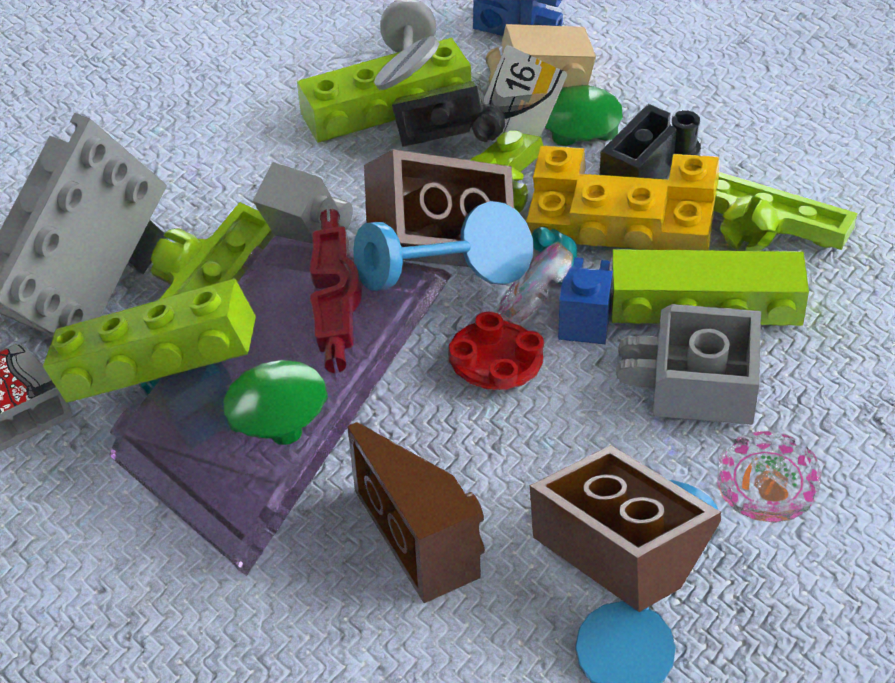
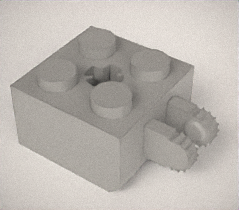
[616,304,761,425]

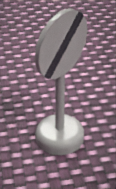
[374,0,440,90]

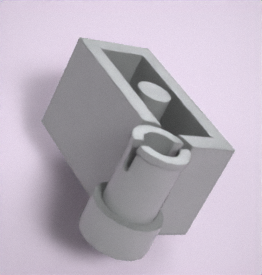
[253,162,353,253]

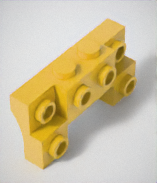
[526,146,719,250]

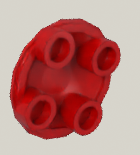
[448,311,544,390]

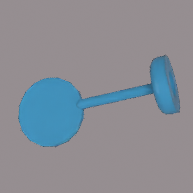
[353,201,533,291]
[575,480,718,683]

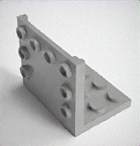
[0,113,167,337]

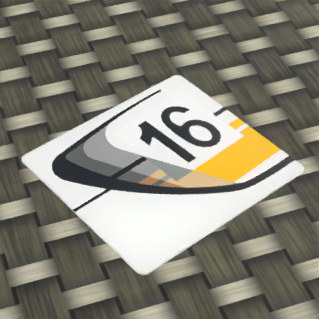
[484,45,567,137]

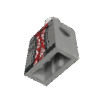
[0,344,73,451]

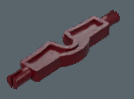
[309,209,362,373]

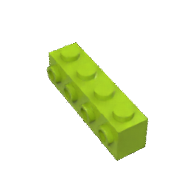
[297,37,471,143]
[611,249,809,326]
[43,279,256,403]

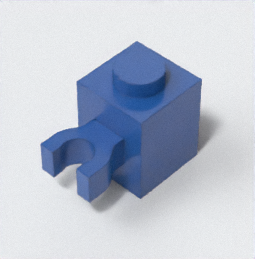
[558,257,613,345]

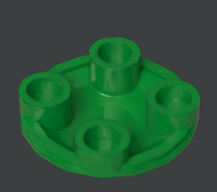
[545,85,623,146]
[223,360,328,445]

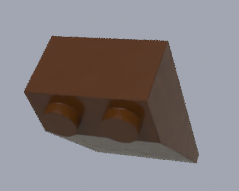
[347,422,485,603]

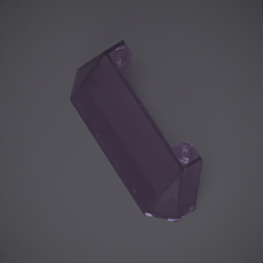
[109,235,452,576]

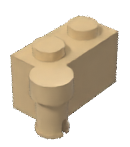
[486,24,596,88]

